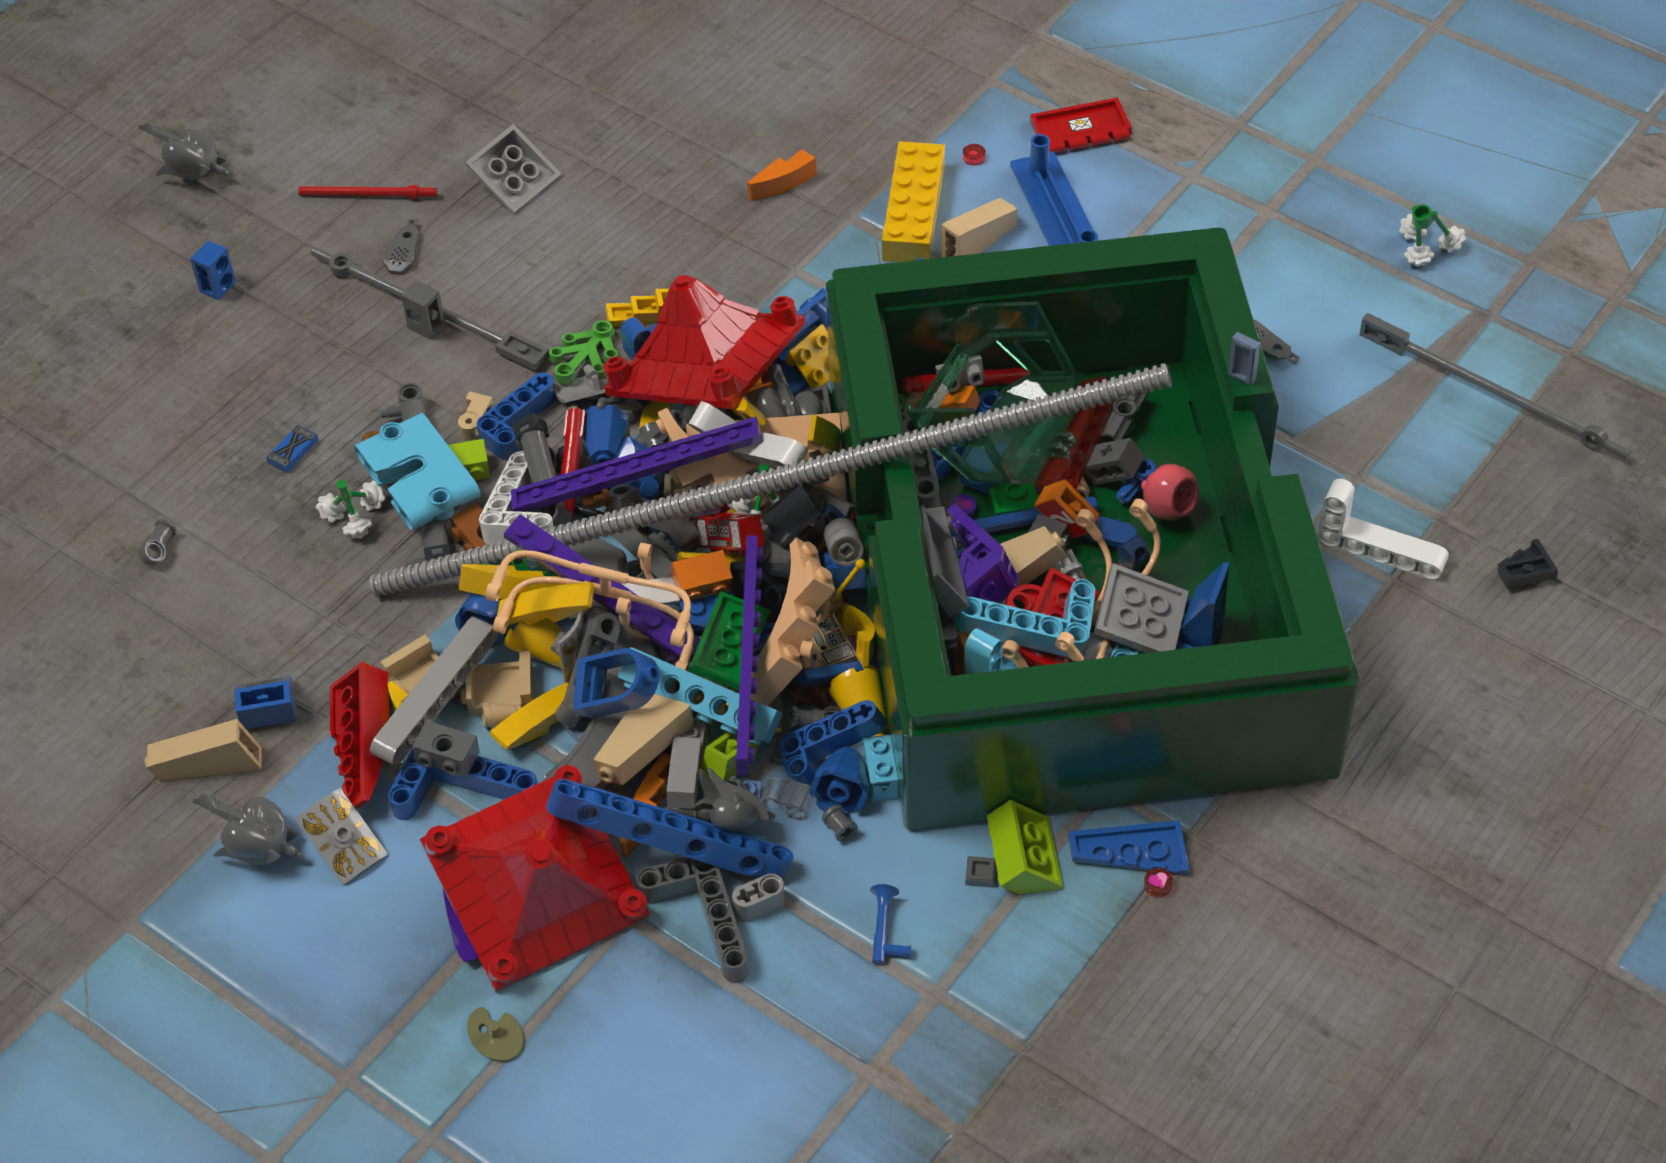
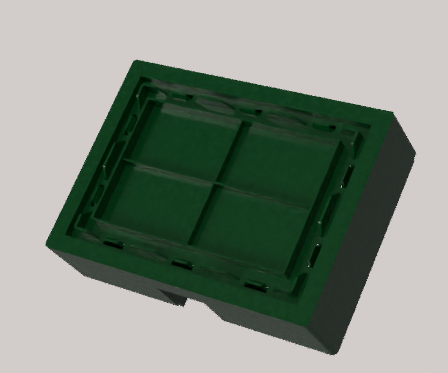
[826,227,1360,829]

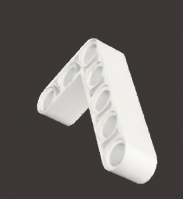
[688,401,809,469]
[479,451,554,545]
[1318,479,1449,580]

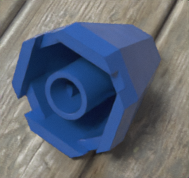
[581,405,630,465]
[809,746,870,815]

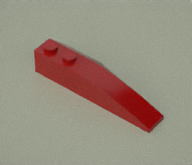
[330,662,390,810]

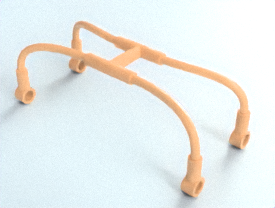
[1002,499,1161,668]
[616,542,833,675]
[485,550,694,671]

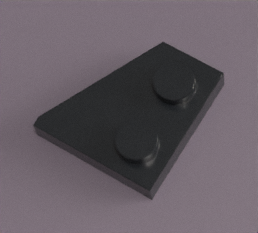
[1497,539,1558,589]

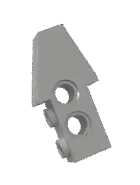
[667,710,710,809]

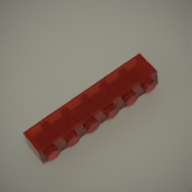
[1033,376,1116,496]

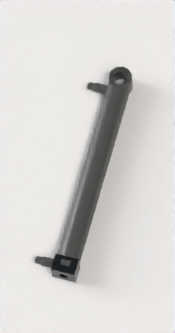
[380,382,451,568]

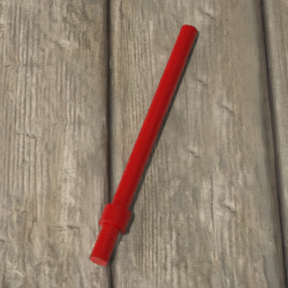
[298,185,438,199]

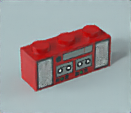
[695,512,765,554]

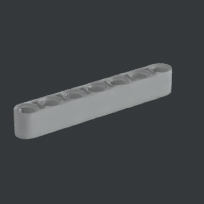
[370,617,498,765]

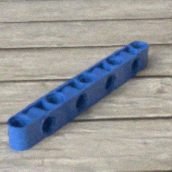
[546,779,794,880]

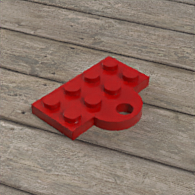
[1004,567,1099,666]

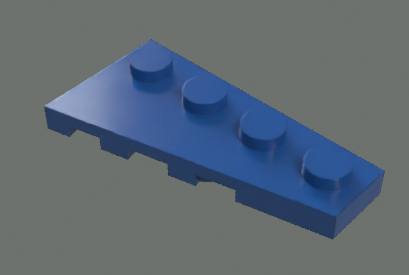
[1068,820,1189,876]

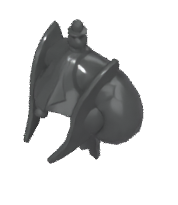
[138,123,229,182]
[752,364,823,418]
[660,768,775,831]
[193,793,302,865]

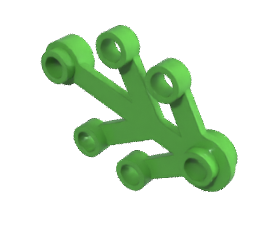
[549,320,619,385]

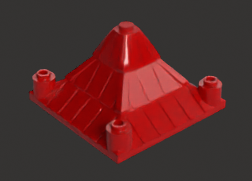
[603,275,805,409]
[420,765,650,992]

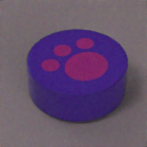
[950,494,976,518]

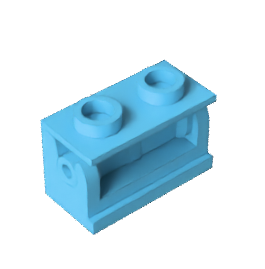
[863,735,898,802]

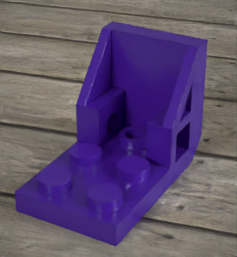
[946,504,1018,604]

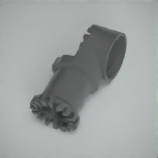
[138,519,177,566]
[787,706,841,730]

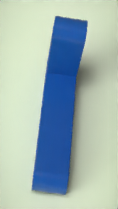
[388,748,538,820]

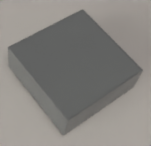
[965,856,996,887]

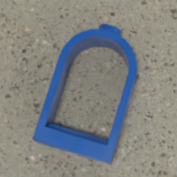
[573,648,660,718]

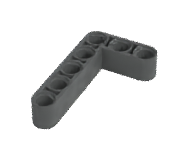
[637,857,748,983]

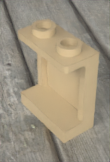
[380,635,463,698]
[461,651,533,715]

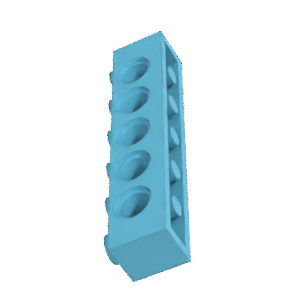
[618,647,783,745]

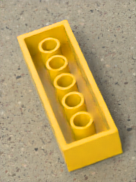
[882,141,945,262]

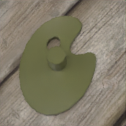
[467,1007,524,1062]

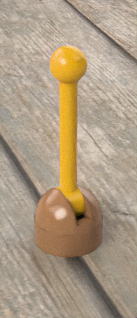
[829,559,866,613]

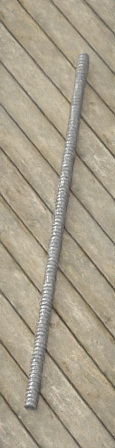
[369,363,1172,598]

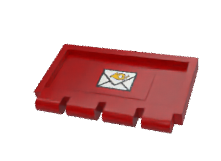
[1030,97,1132,154]

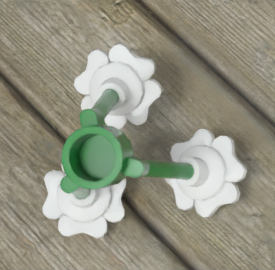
[1399,204,1466,267]

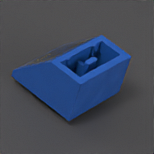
[234,676,296,730]

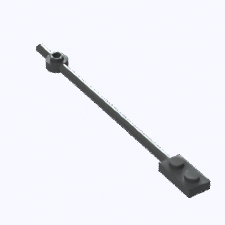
[311,247,549,371]
[1359,313,1631,460]

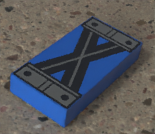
[266,425,318,473]

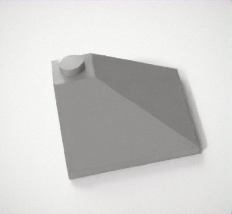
[465,124,561,214]

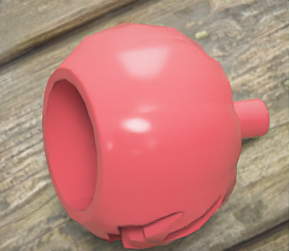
[1141,464,1199,521]

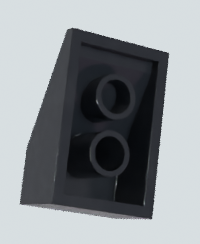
[730,562,791,622]

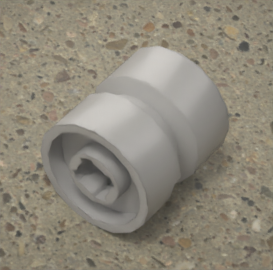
[824,518,864,566]

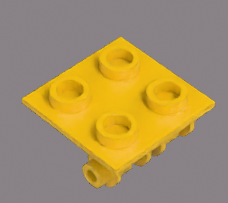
[785,324,829,389]

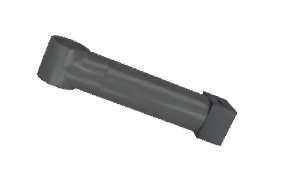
[512,413,572,526]

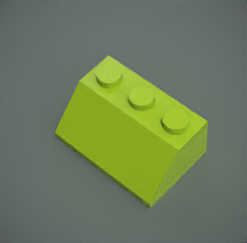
[987,800,1063,895]

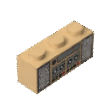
[809,608,857,667]

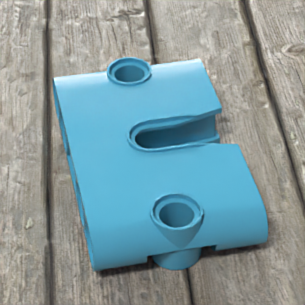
[354,413,481,531]

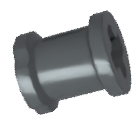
[822,805,858,842]

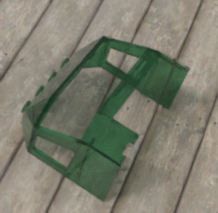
[898,301,1078,484]

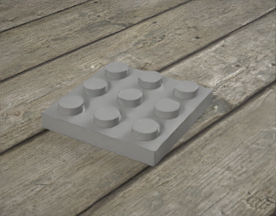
[1093,563,1189,653]

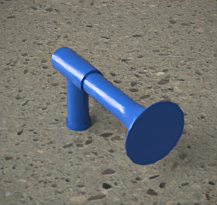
[870,884,912,965]

